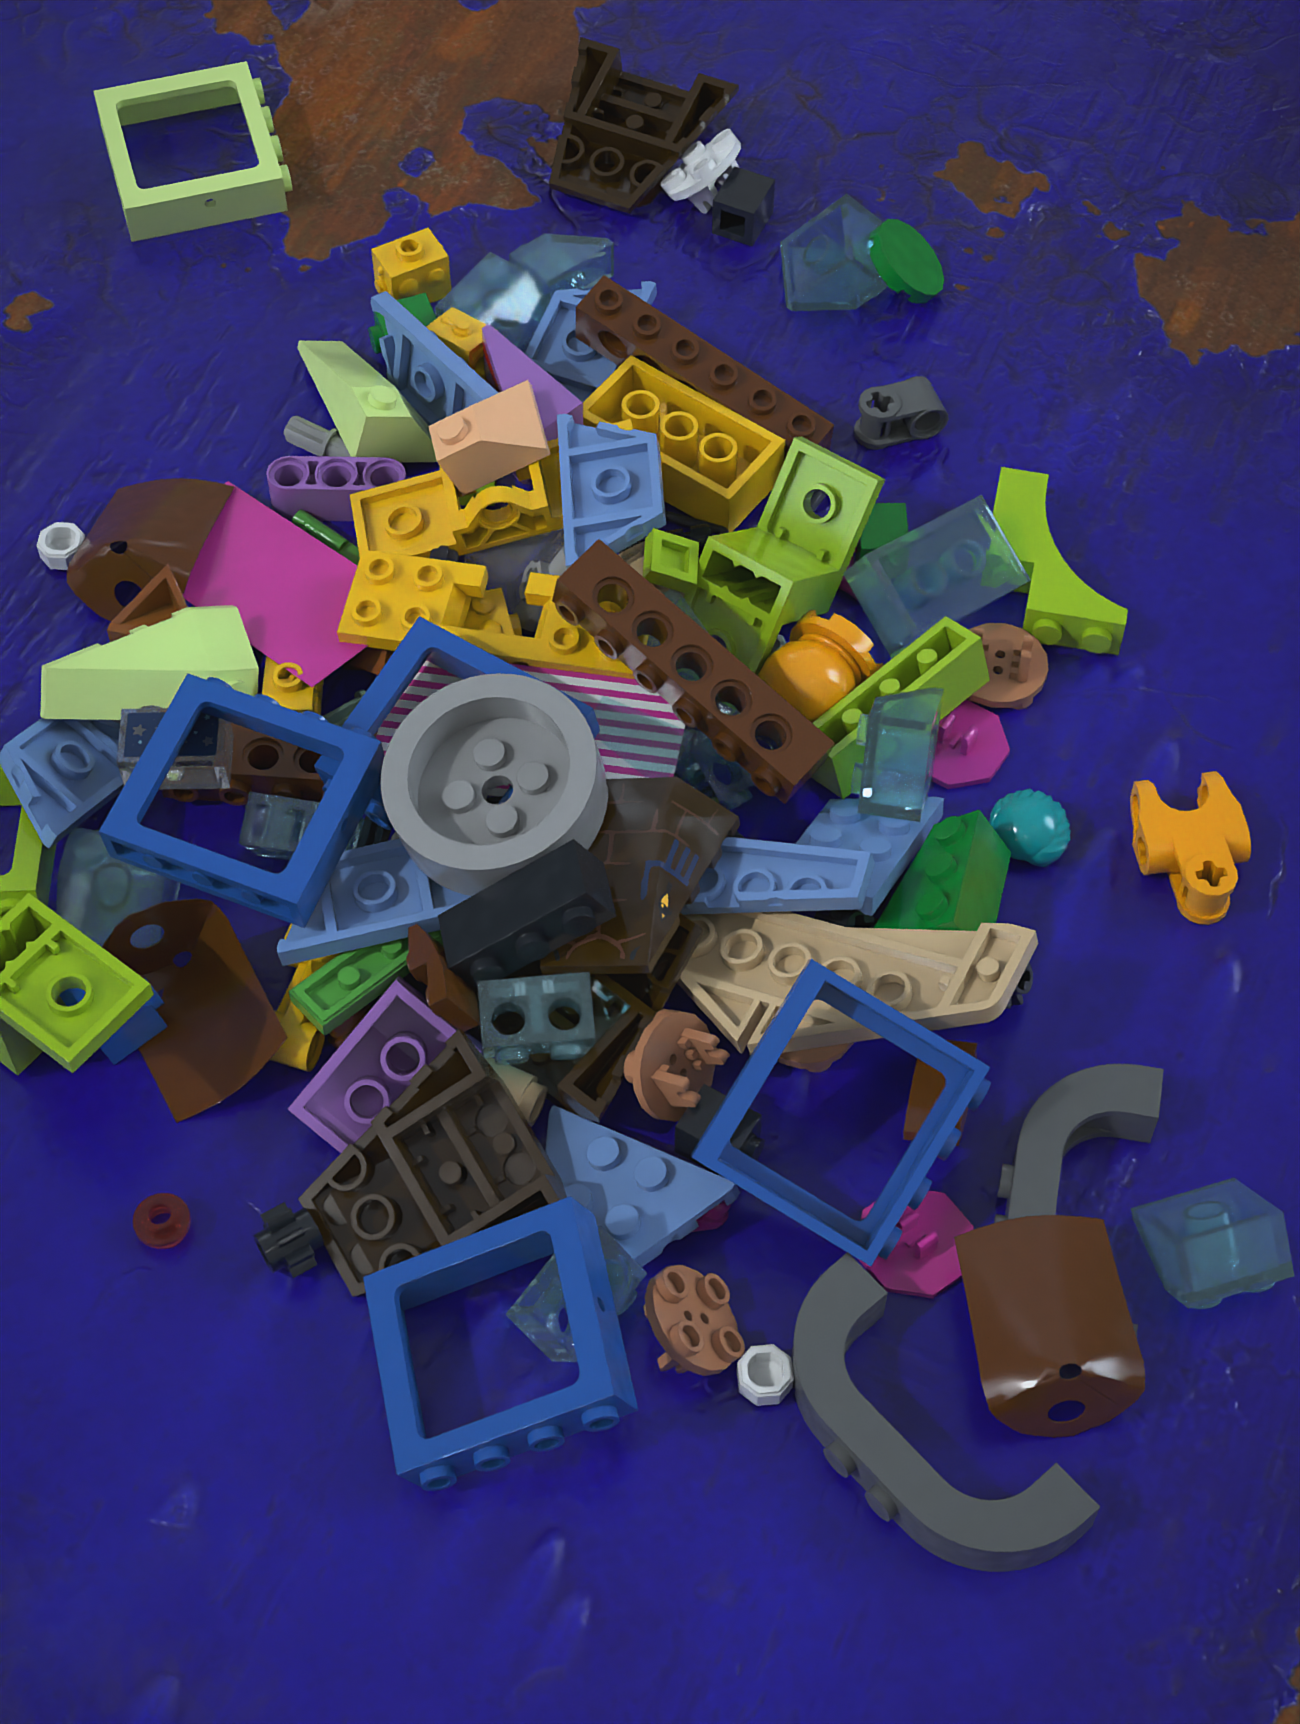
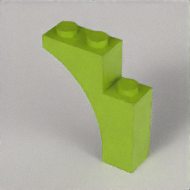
[980,467,1128,655]

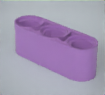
[266,456,406,521]

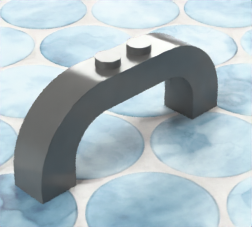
[994,1064,1164,1379]
[791,1252,1100,1572]

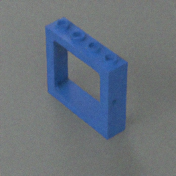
[314,616,600,830]
[99,673,384,928]
[691,959,991,1266]
[363,1196,638,1491]

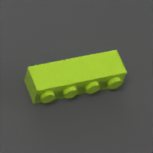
[811,616,990,800]

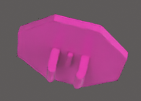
[906,699,1010,789]
[857,1191,974,1298]

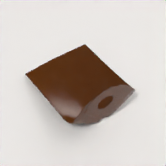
[67,478,235,621]
[102,898,288,1123]
[954,1215,1145,1438]

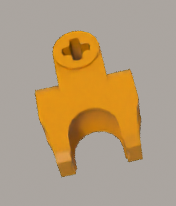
[1130,771,1251,925]

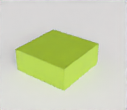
[643,528,699,594]

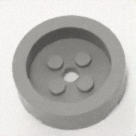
[381,673,608,896]

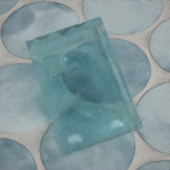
[843,495,1031,659]

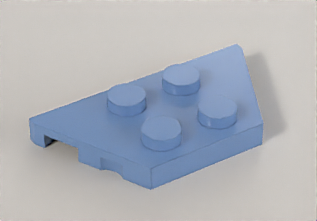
[525,281,657,402]
[371,291,498,426]
[557,414,666,569]
[0,718,140,849]
[796,797,944,916]
[277,838,471,966]
[545,1105,740,1269]

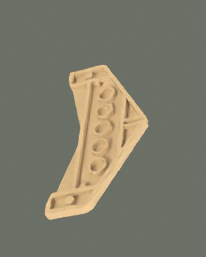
[677,911,1038,1055]

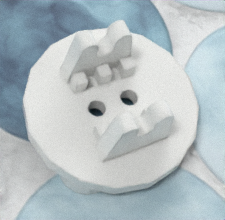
[660,129,741,214]

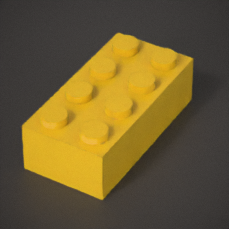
[583,355,785,532]

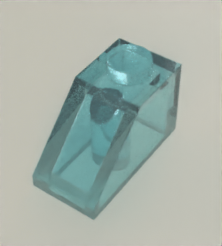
[509,234,614,316]

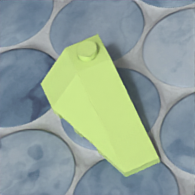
[297,340,437,462]
[40,605,259,720]

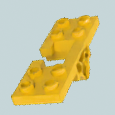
[349,419,633,558]
[337,549,649,679]

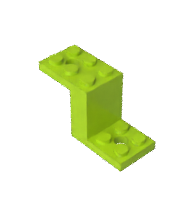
[677,437,885,715]
[0,893,154,1075]

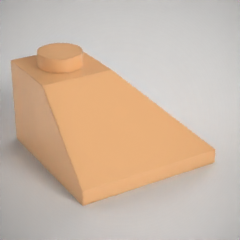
[428,380,550,496]

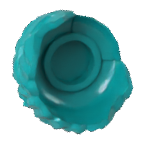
[989,788,1071,867]

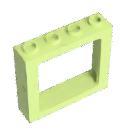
[93,61,293,242]

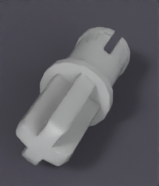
[283,416,351,457]

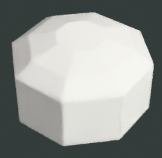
[37,522,85,570]
[737,1344,794,1406]

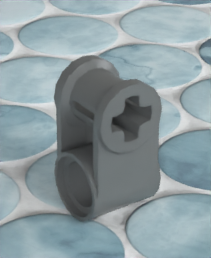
[853,376,949,450]

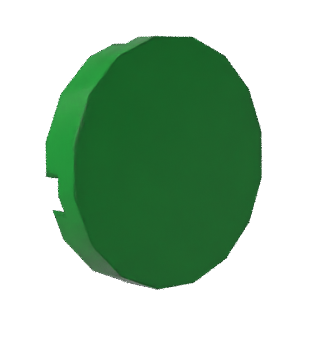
[869,219,944,304]

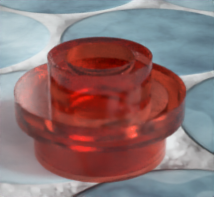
[133,1193,191,1249]

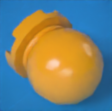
[759,610,884,723]

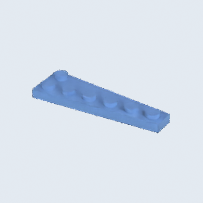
[680,837,875,915]

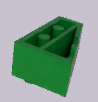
[874,809,1011,931]

